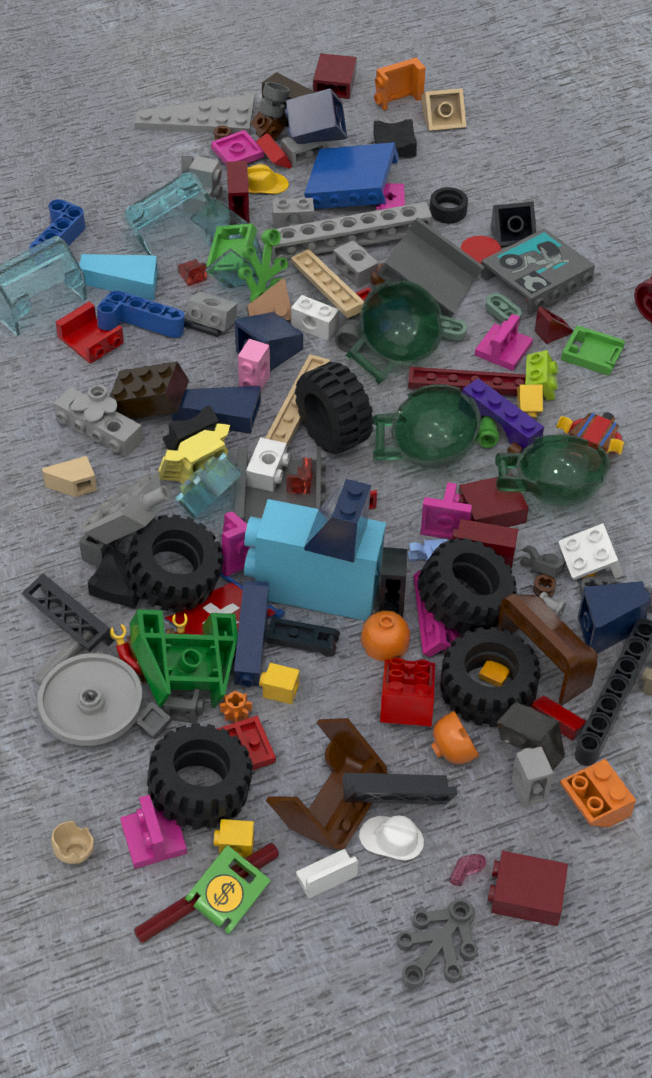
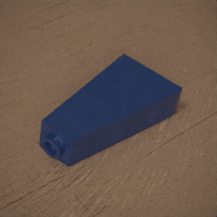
[172,386,261,434]
[234,580,269,687]

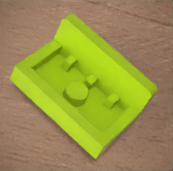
[525,350,559,401]

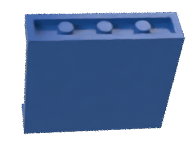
[304,142,399,209]

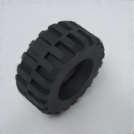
[295,362,374,454]
[125,515,224,612]
[417,538,517,634]
[440,627,541,727]
[147,723,253,829]

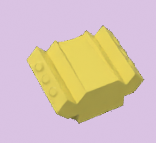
[158,423,230,493]

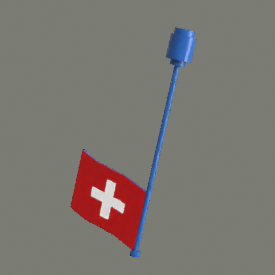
[165,573,285,635]

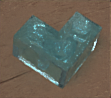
[175,453,243,518]

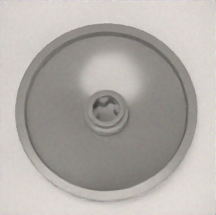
[38,653,143,746]

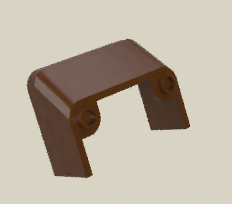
[497,594,598,706]
[266,718,388,850]

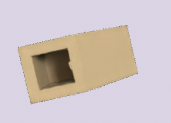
[42,456,97,497]

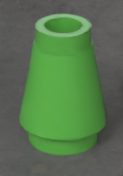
[477,416,499,448]

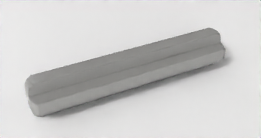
[34,630,92,685]

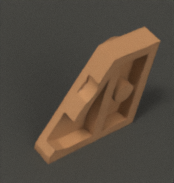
[246,279,291,321]

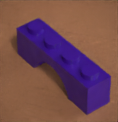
[461,378,544,456]

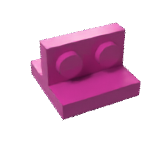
[475,314,533,371]
[420,482,472,540]
[221,511,253,576]
[120,795,187,869]

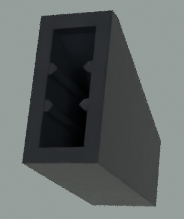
[379,547,407,618]

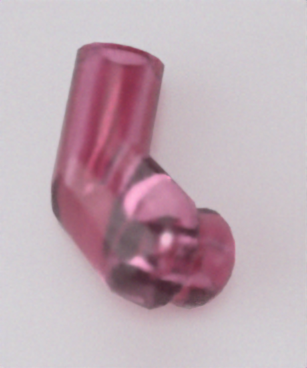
[449,854,487,886]

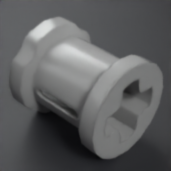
[539,592,566,618]

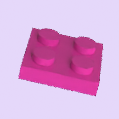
[211,130,264,166]

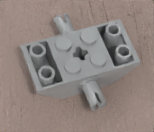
[81,474,171,544]

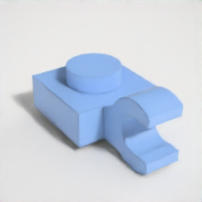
[408,539,448,562]

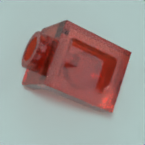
[177,259,207,286]
[286,457,313,494]

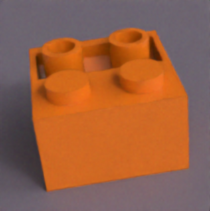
[560,759,636,827]

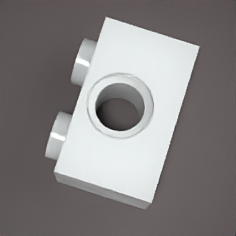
[291,295,339,341]
[246,437,290,492]

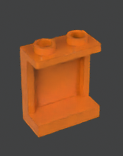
[374,57,426,111]

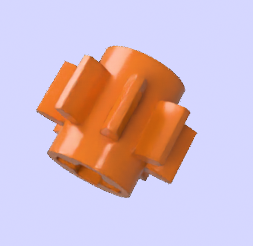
[220,690,252,722]

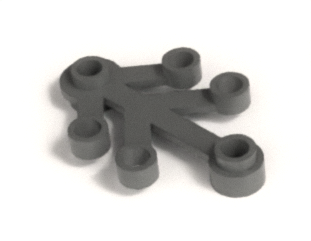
[397,899,478,989]

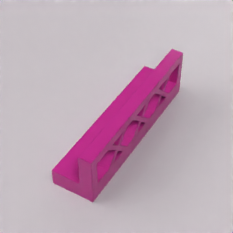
[413,570,460,657]

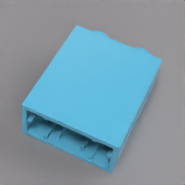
[244,499,386,621]

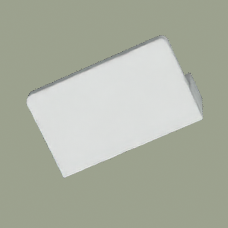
[296,849,358,899]

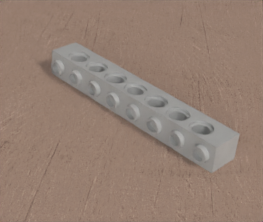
[271,202,432,262]

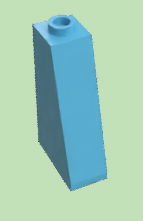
[76,254,158,300]

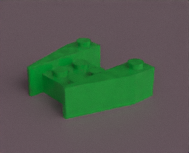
[129,609,238,708]

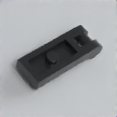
[266,617,340,657]

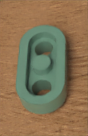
[485,293,522,323]
[425,314,467,341]

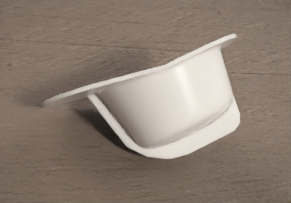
[359,815,424,861]

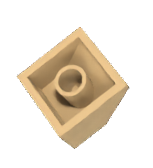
[421,88,466,131]

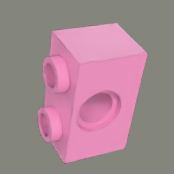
[238,339,270,390]

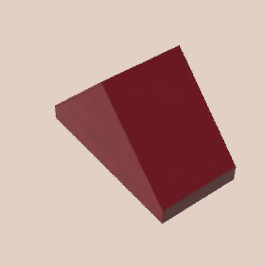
[534,306,574,344]

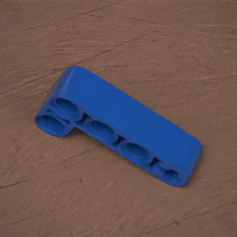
[29,199,85,269]
[97,291,184,338]

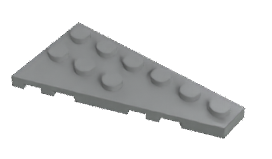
[135,93,255,135]

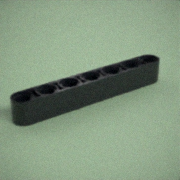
[575,619,652,766]

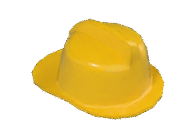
[247,164,289,194]

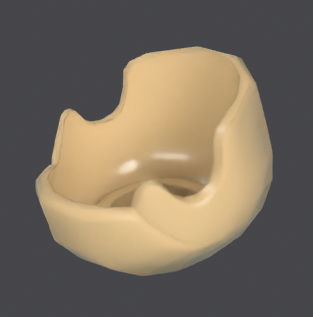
[51,821,94,864]

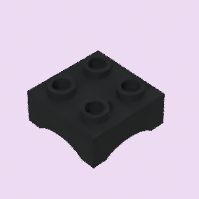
[373,119,417,157]
[162,405,219,451]
[87,547,140,609]

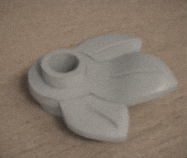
[71,385,117,423]

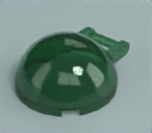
[345,279,444,384]
[373,384,481,469]
[495,434,611,507]

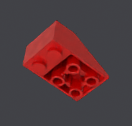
[380,657,435,727]

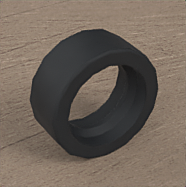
[429,187,468,223]

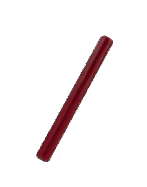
[134,843,279,943]

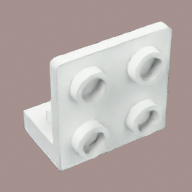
[559,523,624,580]

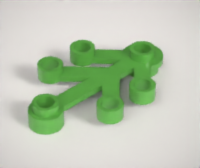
[238,229,288,303]

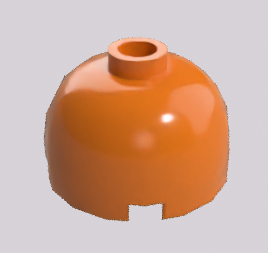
[360,610,411,661]
[431,711,480,765]

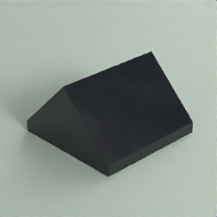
[491,201,536,246]

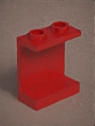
[55,301,124,364]

